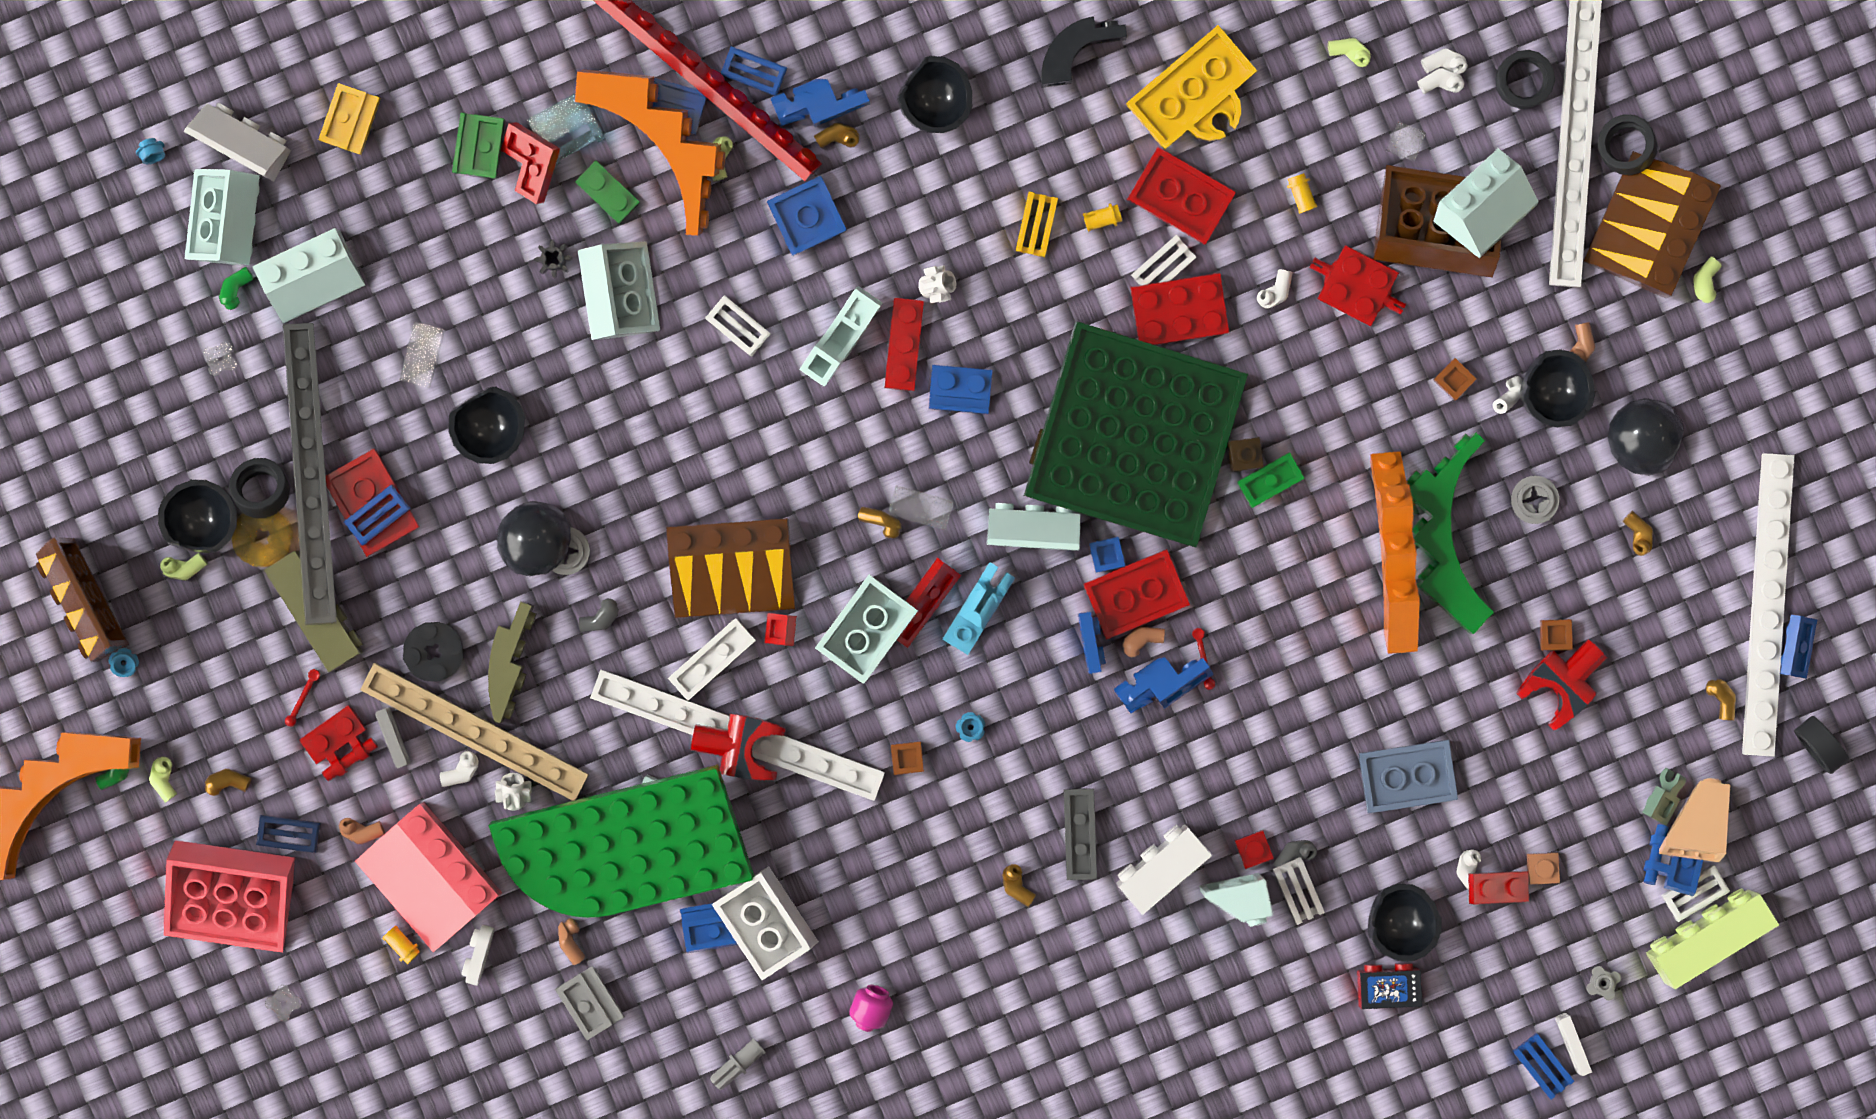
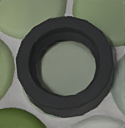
[1495,50,1555,109]
[1598,114,1658,175]
[229,458,290,518]
[1794,716,1850,774]

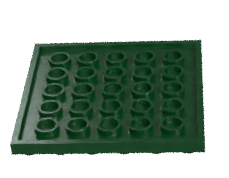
[1024,321,1248,548]

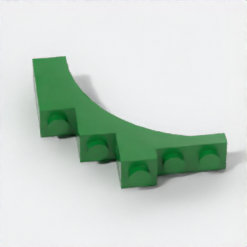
[1406,433,1494,634]

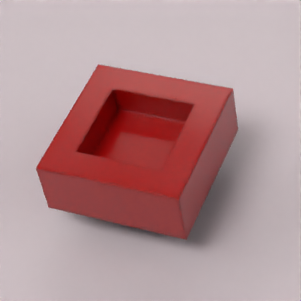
[765,613,797,646]
[1234,830,1274,869]

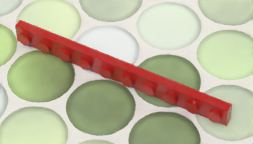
[593,0,822,181]

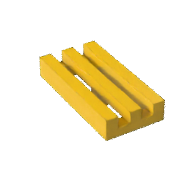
[1015,192,1058,258]

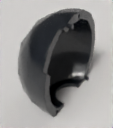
[897,56,973,133]
[1520,349,1596,428]
[448,387,526,464]
[1608,398,1684,476]
[158,479,237,553]
[497,501,571,577]
[1368,884,1442,962]

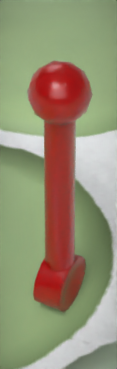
[1192,628,1216,690]
[285,669,321,727]

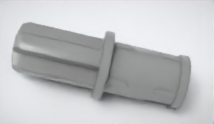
[710,1038,766,1090]

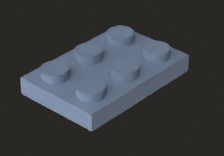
[1358,739,1458,813]

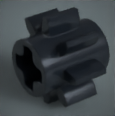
[534,240,573,278]

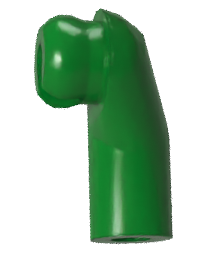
[219,267,254,310]
[95,769,129,790]

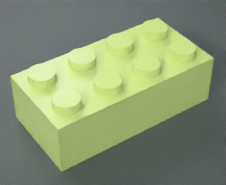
[1646,888,1779,989]

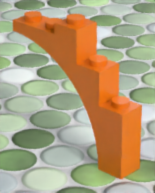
[575,69,725,236]
[1370,451,1420,654]
[0,732,141,880]

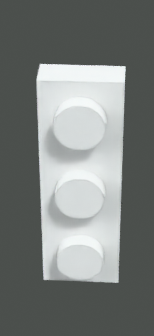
[668,618,756,701]

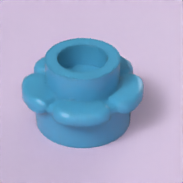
[136,138,165,164]
[108,648,139,677]
[956,712,985,742]

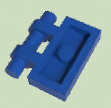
[1643,824,1703,896]

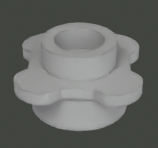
[1586,966,1621,1000]

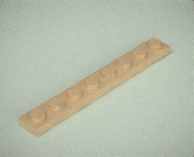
[360,663,589,801]

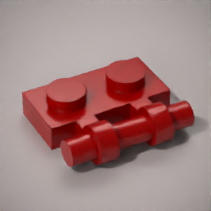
[299,705,378,782]

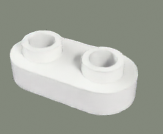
[462,925,494,986]

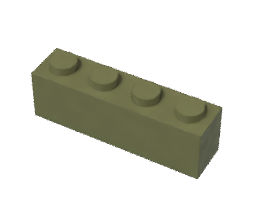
[264,551,363,673]

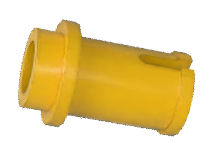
[1287,173,1318,213]
[1083,203,1123,232]
[382,925,420,964]

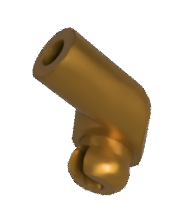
[814,123,860,148]
[858,507,902,538]
[1622,510,1653,556]
[1706,679,1736,720]
[205,769,251,796]
[1002,864,1036,907]

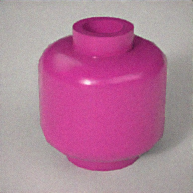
[849,984,893,1032]

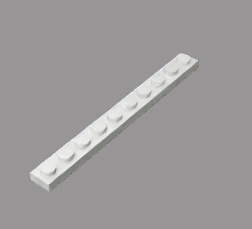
[1549,0,1602,288]
[1742,453,1794,757]
[590,669,885,801]

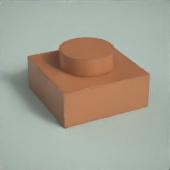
[1527,852,1560,885]

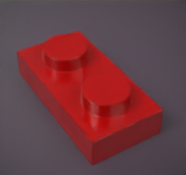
[1468,871,1529,905]

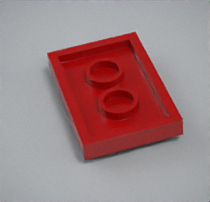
[1127,147,1236,245]
[1130,273,1229,345]
[325,448,420,557]
[1083,549,1190,640]

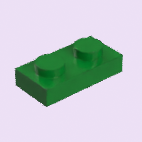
[575,160,640,224]
[1237,452,1305,508]

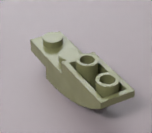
[488,601,537,723]

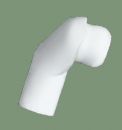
[440,751,479,787]

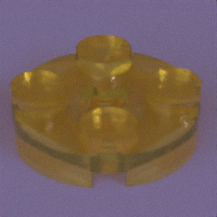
[232,512,293,567]

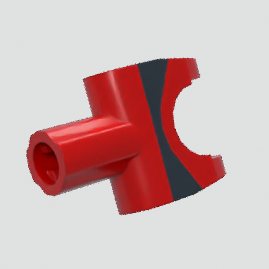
[1516,640,1607,731]
[690,713,786,780]

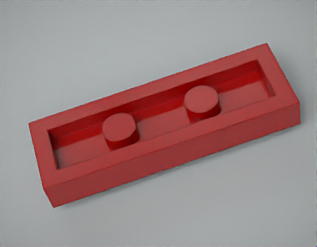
[884,298,924,391]
[897,558,961,648]

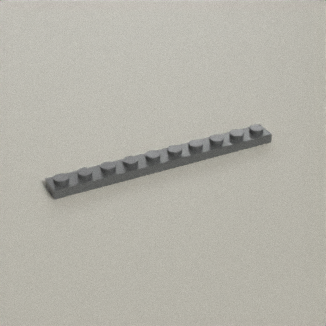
[282,323,337,625]

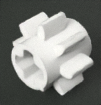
[919,265,956,303]
[495,773,532,811]

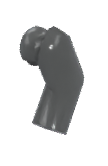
[579,598,619,632]
[1273,840,1317,873]

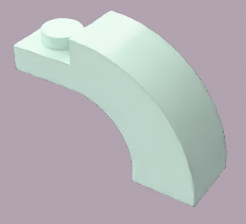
[799,286,883,387]

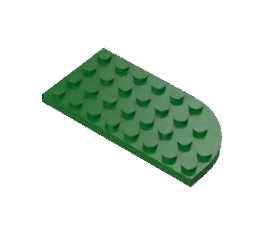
[488,765,754,918]

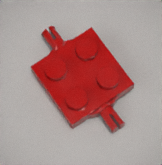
[1309,245,1406,326]

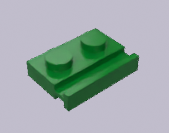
[452,113,505,179]

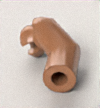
[1569,322,1595,362]
[1123,627,1165,657]
[339,818,385,844]
[558,918,585,965]

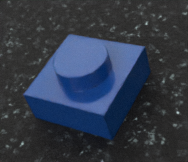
[1089,537,1125,573]

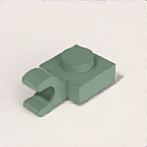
[1642,768,1686,826]

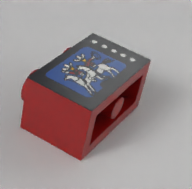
[1357,963,1422,1009]

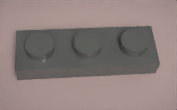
[1063,788,1097,880]

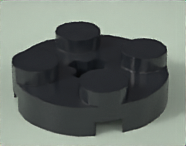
[403,622,464,682]

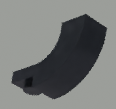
[1041,16,1127,88]

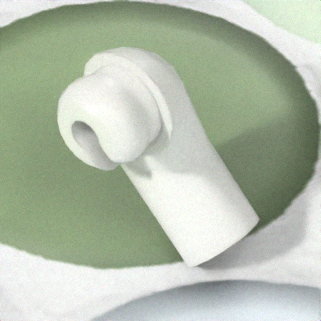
[1421,48,1468,74]
[1417,68,1464,94]
[1257,269,1293,308]
[1493,376,1522,414]
[1456,850,1481,891]

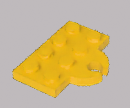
[1126,25,1257,150]

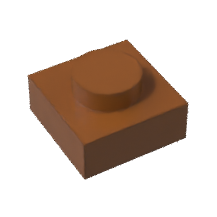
[1433,358,1476,401]
[1540,619,1573,650]
[891,741,924,775]

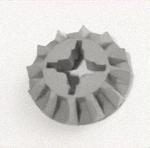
[1510,476,1559,524]
[552,527,590,575]

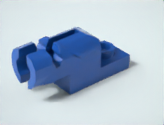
[770,79,870,127]
[1114,657,1213,714]

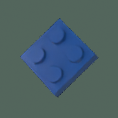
[767,176,847,257]

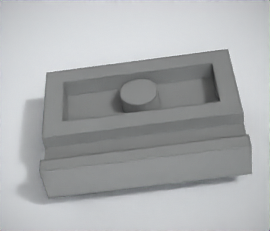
[555,965,625,1040]

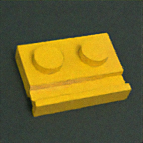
[318,83,381,155]

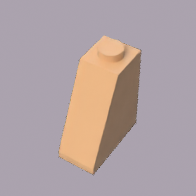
[1659,778,1730,862]

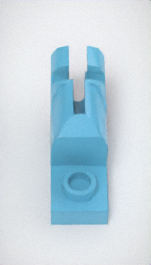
[942,562,1015,655]

